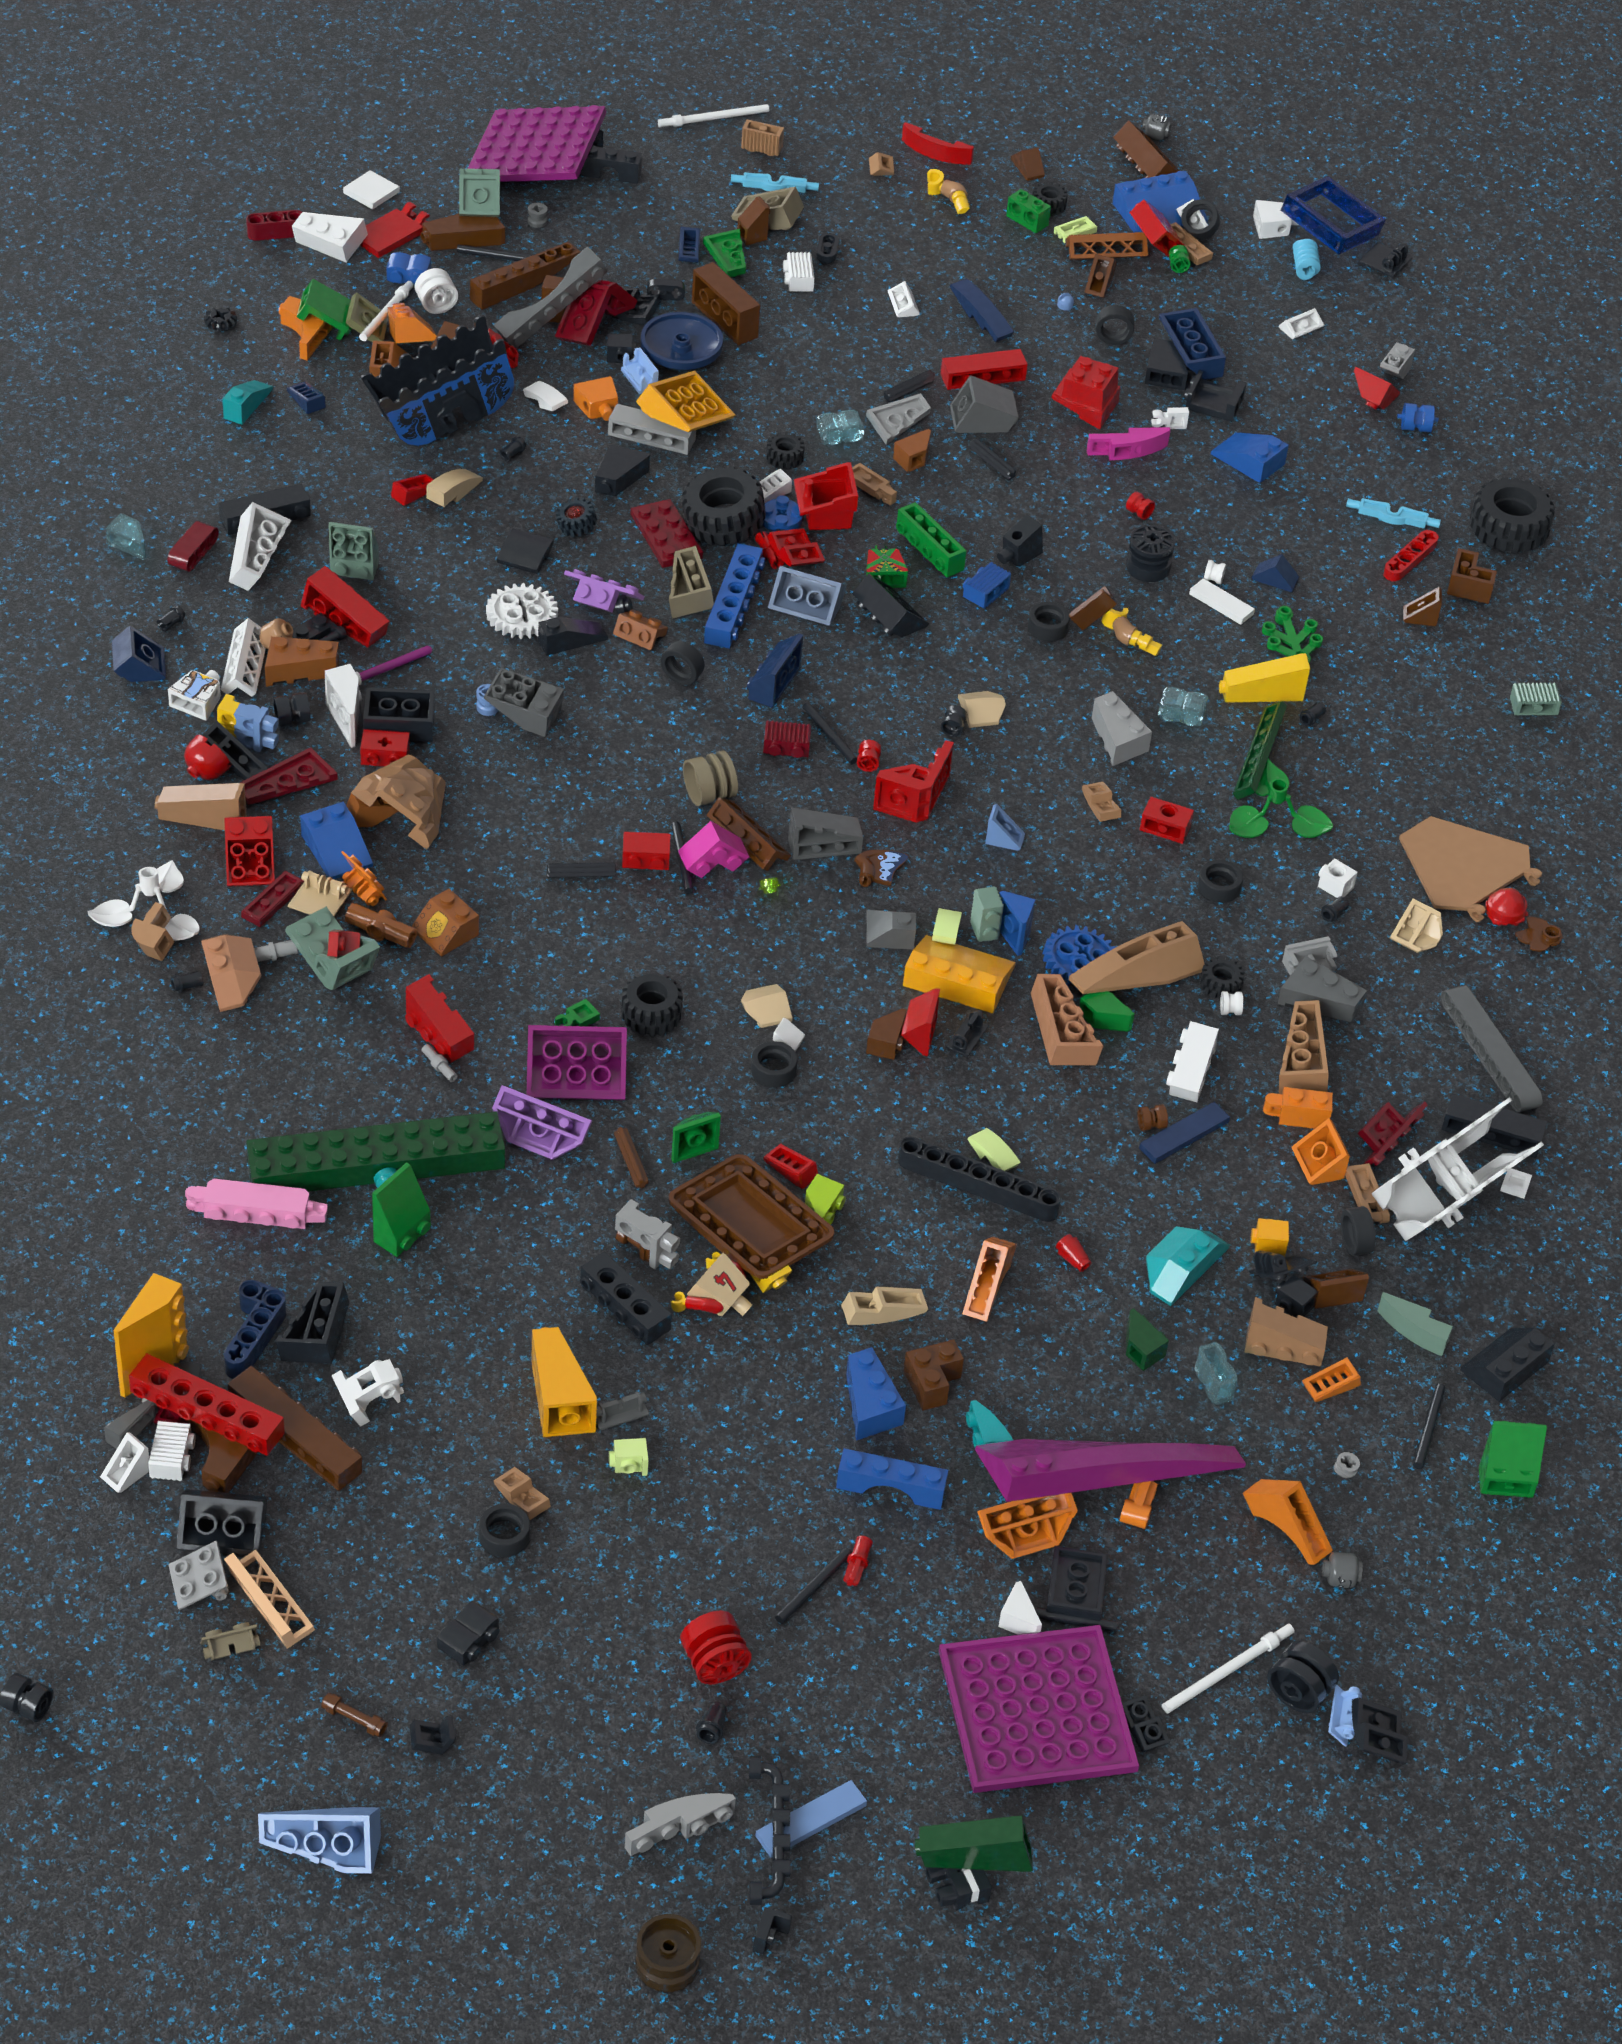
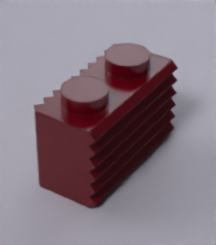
[763,720,811,758]

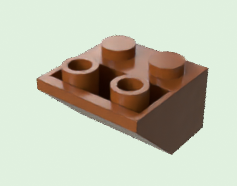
[369,341,408,377]

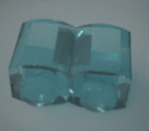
[816,410,864,445]
[1158,687,1208,726]
[1195,1342,1237,1405]

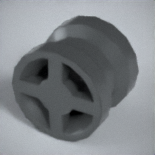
[528,203,547,228]

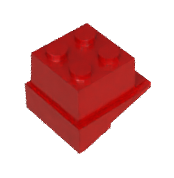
[1051,356,1121,429]
[794,462,858,530]

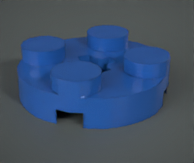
[763,495,803,531]

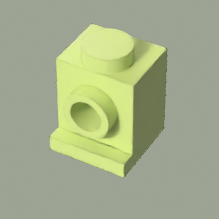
[609,1438,648,1476]

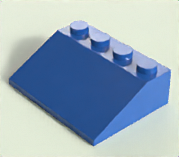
[1113,171,1208,232]

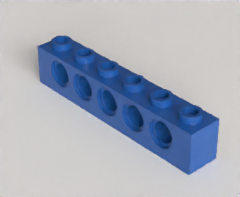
[704,543,766,649]

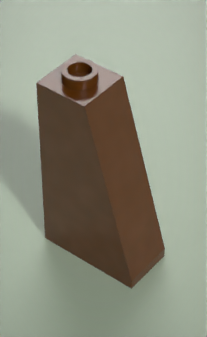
[421,213,505,251]

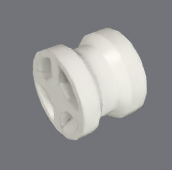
[1204,560,1226,585]
[1220,991,1243,1015]

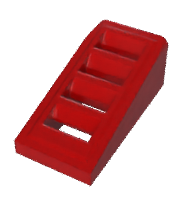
[391,474,434,506]
[763,1143,818,1189]

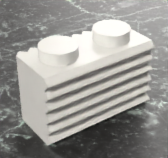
[783,252,814,292]
[148,1421,196,1481]

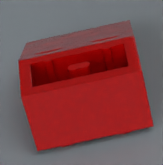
[224,816,275,887]

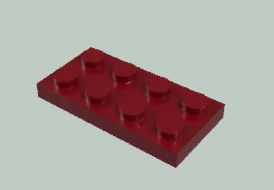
[630,499,703,568]

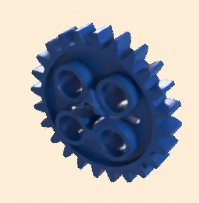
[1042,925,1116,989]

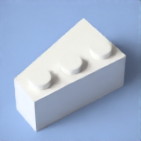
[292,212,368,263]
[1166,1021,1219,1102]

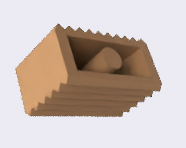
[741,119,784,156]

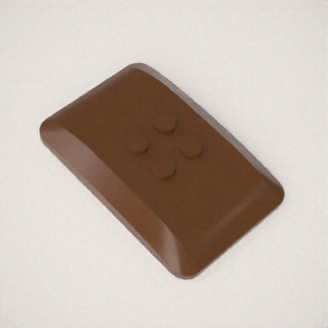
[669,1154,834,1279]

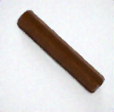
[614,1127,649,1188]

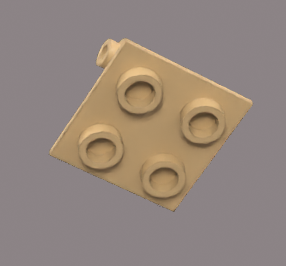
[288,870,352,916]

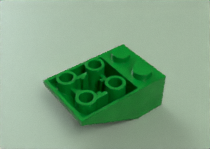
[1479,1421,1547,1498]

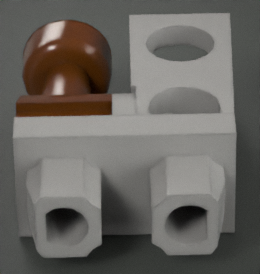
[615,1199,680,1270]

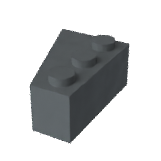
[788,807,863,860]
[1278,956,1367,1022]

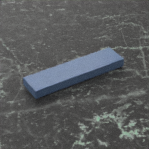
[755,1780,867,1858]

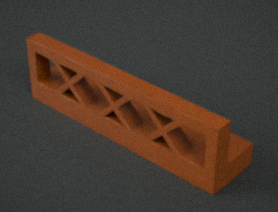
[1065,232,1148,260]

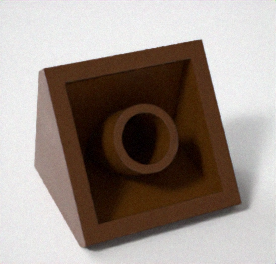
[1303,1269,1369,1309]

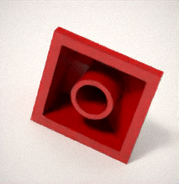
[1354,367,1400,410]

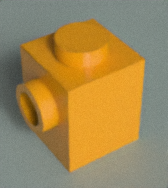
[1251,1218,1289,1257]

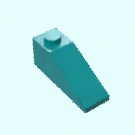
[222,380,273,425]

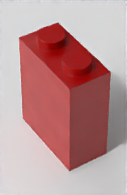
[1129,199,1185,257]

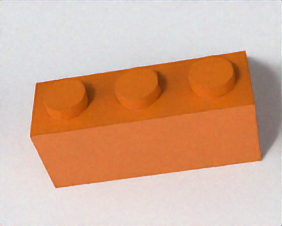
[388,303,437,344]

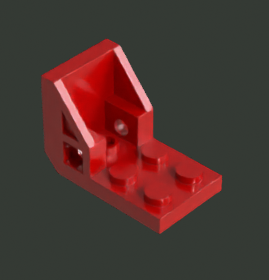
[873,740,954,823]

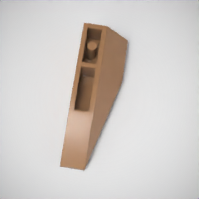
[1069,921,1205,994]

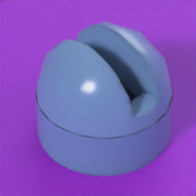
[1057,293,1074,310]

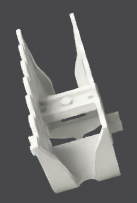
[1371,1097,1544,1241]

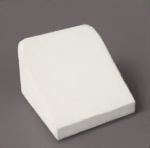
[773,1018,805,1052]

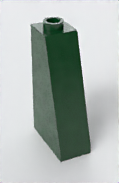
[915,1815,1033,1872]

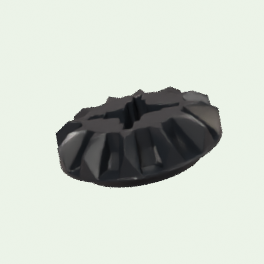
[204,307,237,331]

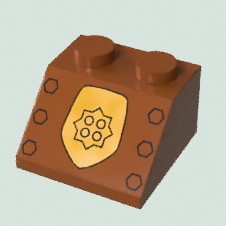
[412,889,479,957]

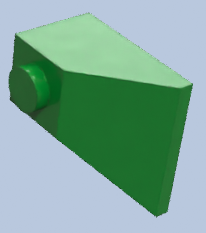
[671,1112,721,1163]

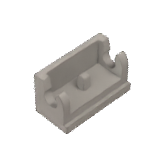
[1282,936,1337,975]

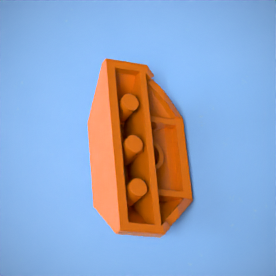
[977,1493,1078,1559]

